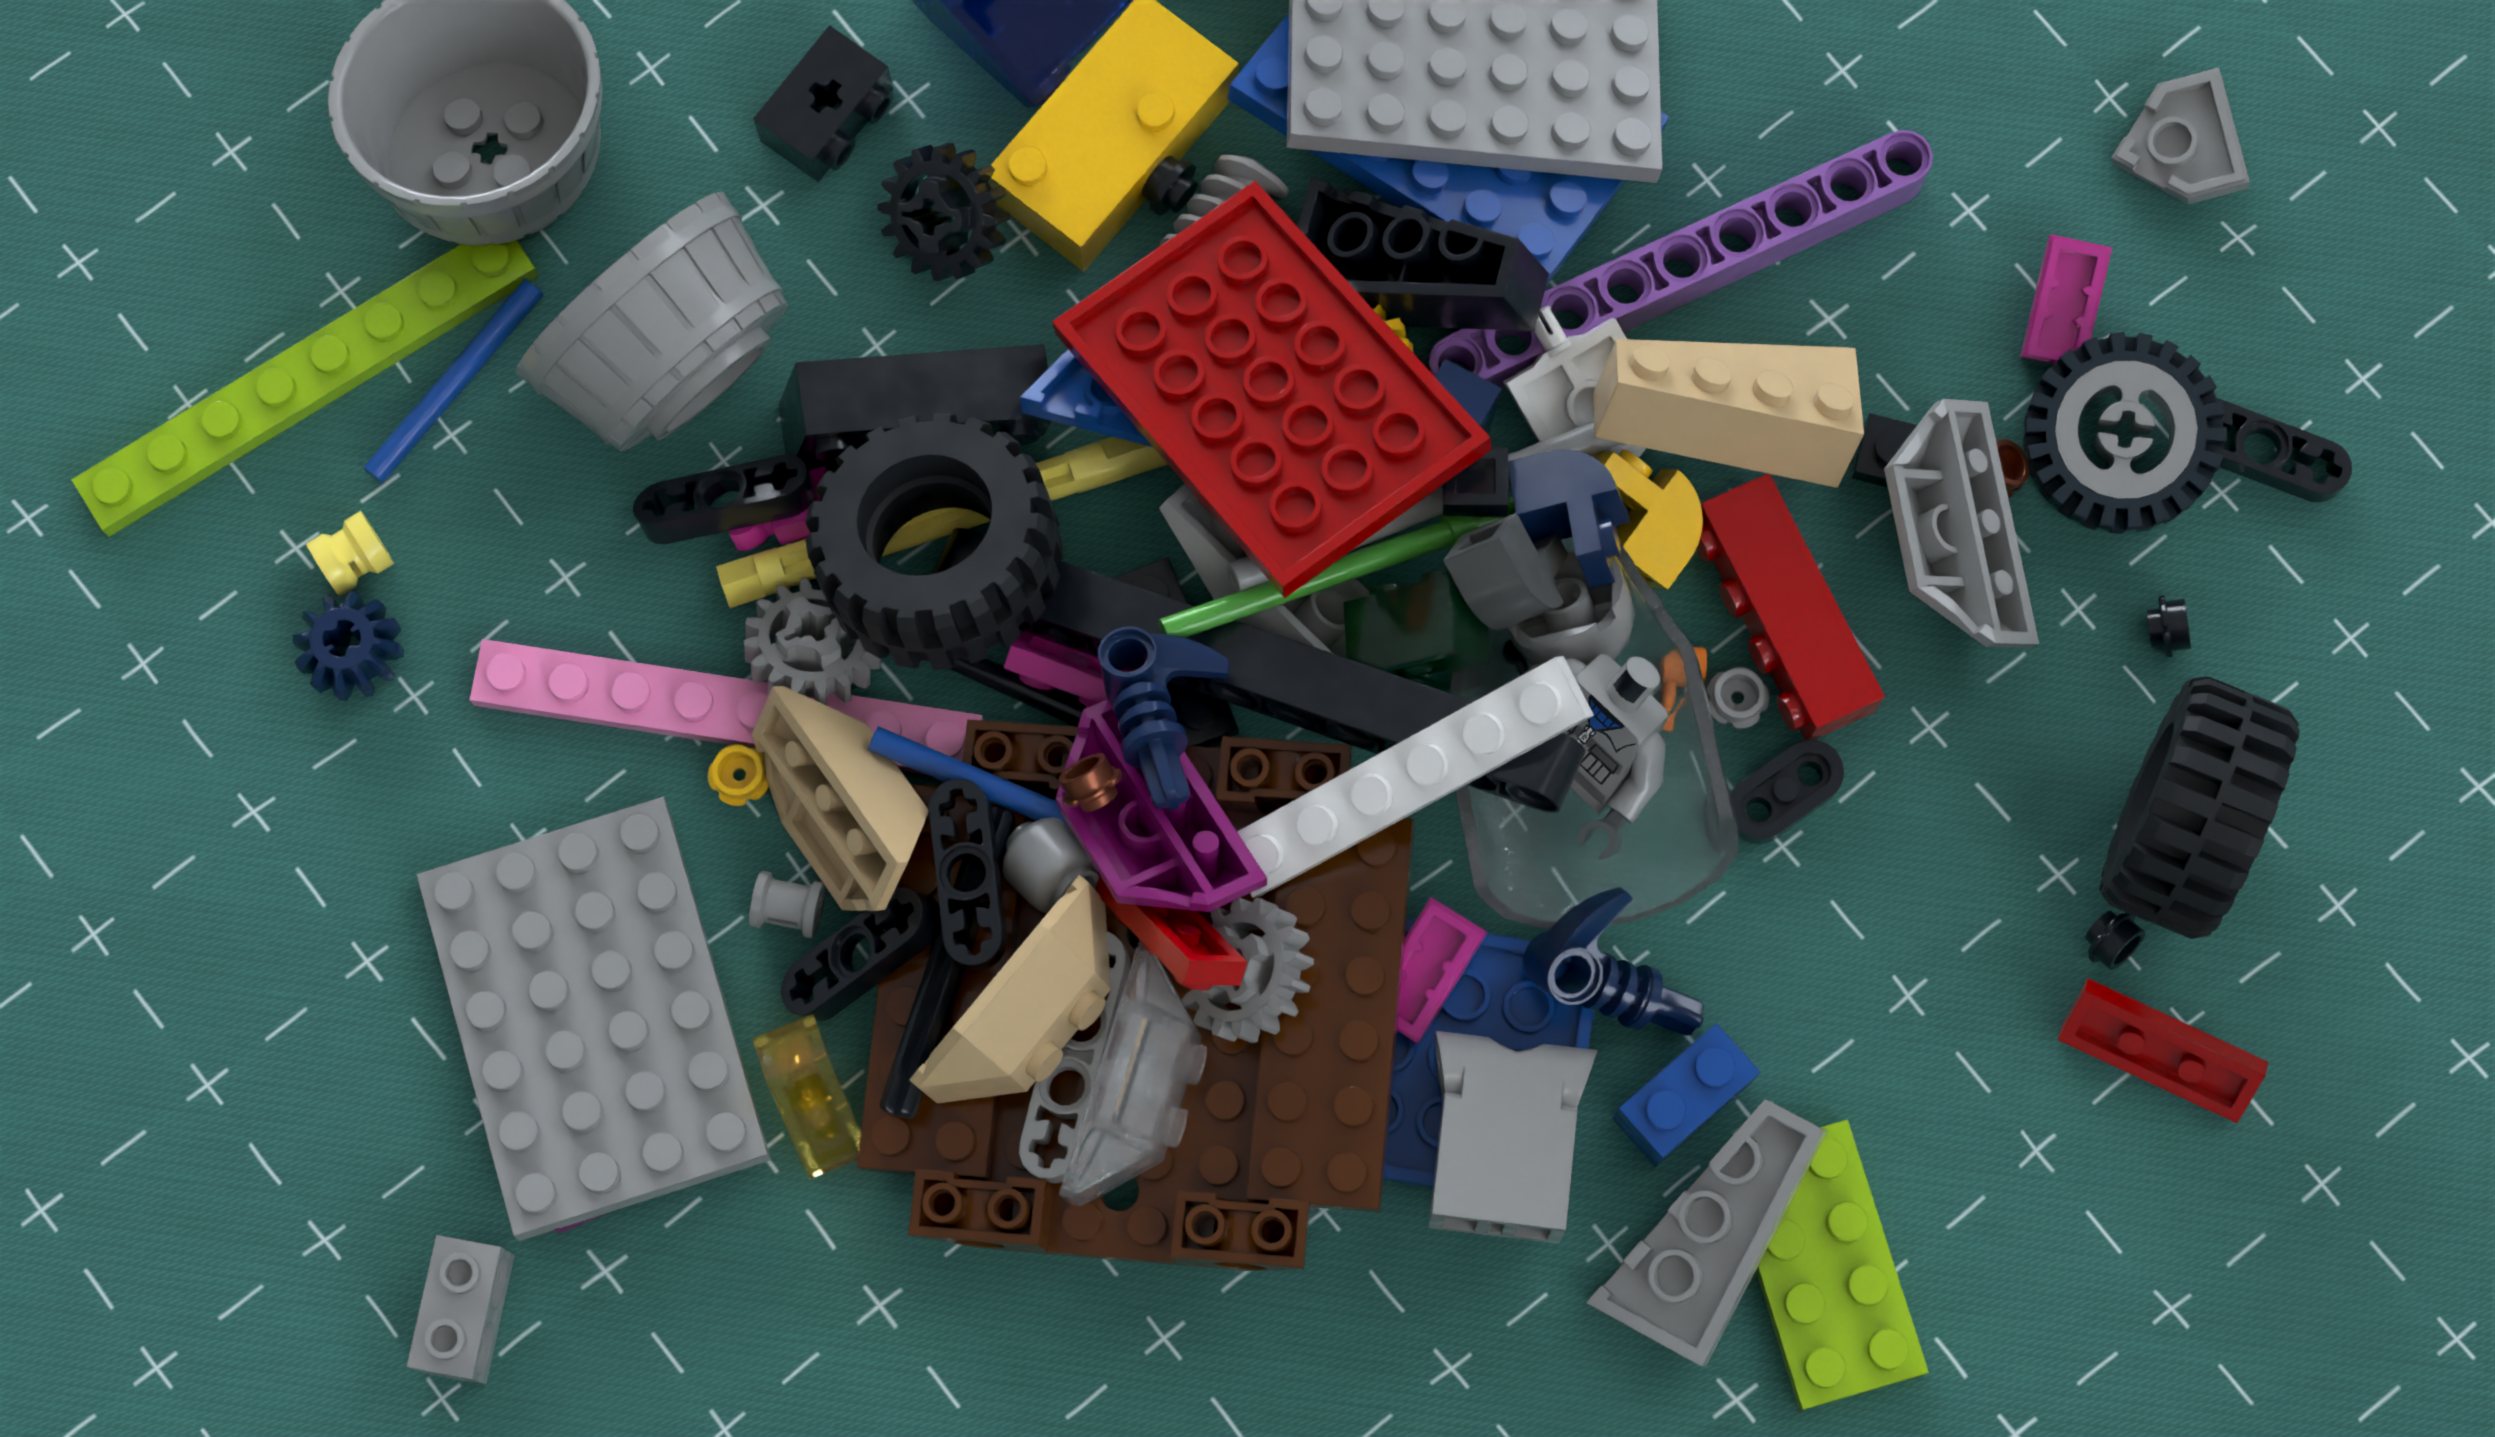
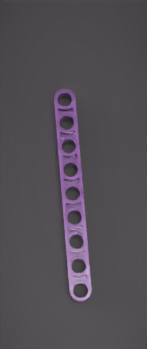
[1428,130,1933,388]

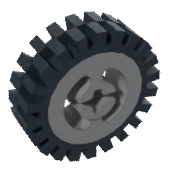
[2023,332,2227,534]

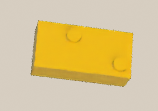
[988,0,1239,272]

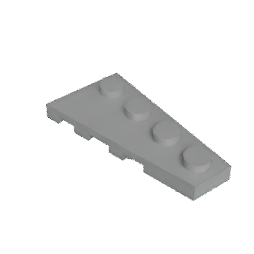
[1586,1099,1827,1367]

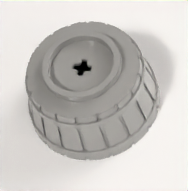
[328,0,603,246]
[516,191,788,451]

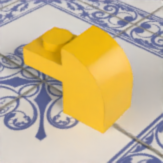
[1594,449,1703,590]

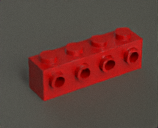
[1696,473,1885,740]

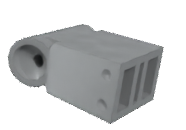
[1428,1031,1598,1244]

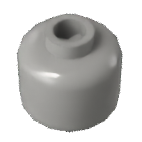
[1002,817,1099,914]

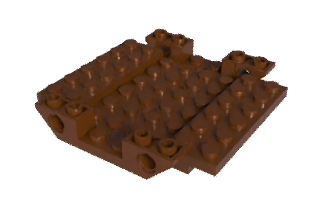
[857,719,1415,1271]

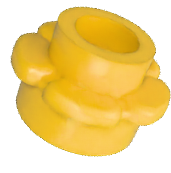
[707,744,769,806]

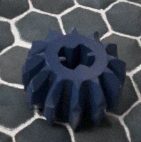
[292,591,404,701]

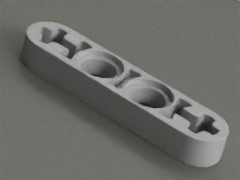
[1019,931,1130,1183]

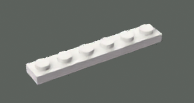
[1237,656,1594,898]

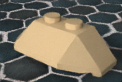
[751,686,929,911]
[909,875,1111,1103]

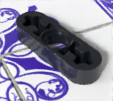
[2217,398,2352,502]
[633,454,817,544]
[929,779,1007,971]
[781,887,941,1021]

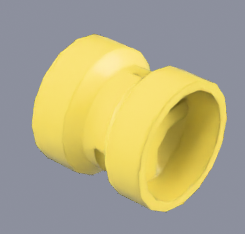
[306,511,394,597]

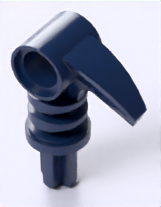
[1098,626,1230,811]
[1523,887,1704,1036]

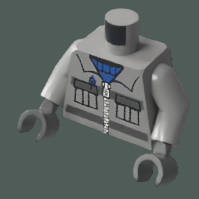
[1521,654,1668,860]

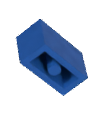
[1612,1023,1760,1168]

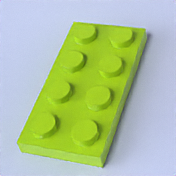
[1756,1120,1929,1411]

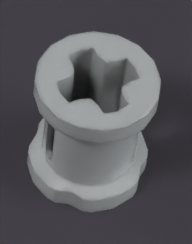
[749,871,826,939]

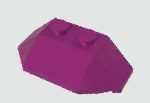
[1056,699,1267,912]

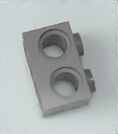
[407,1235,515,1385]

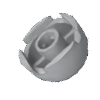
[1506,552,1635,666]

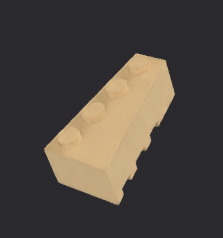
[1593,339,1864,488]

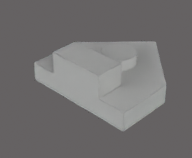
[2111,67,2250,205]

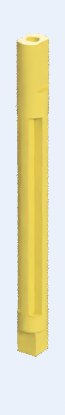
[716,437,1168,608]

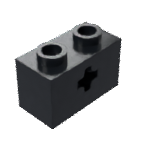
[753,25,894,182]

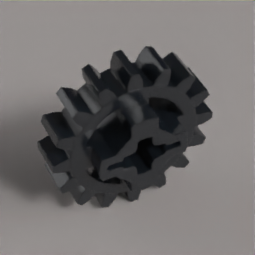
[877,142,1010,281]

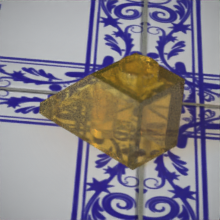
[753,1014,861,1179]

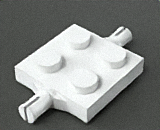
[1503,305,1646,458]

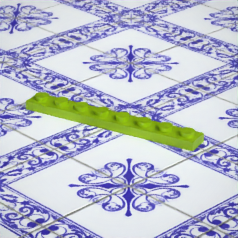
[71,240,539,537]

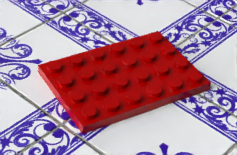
[1052,181,1491,598]

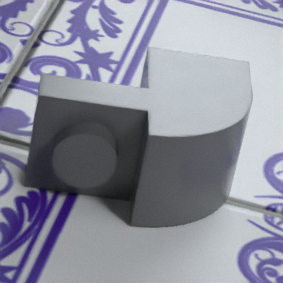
[1443,513,1568,630]

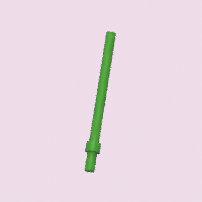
[1158,497,1516,638]

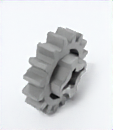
[744,578,881,705]
[1181,897,1314,1043]

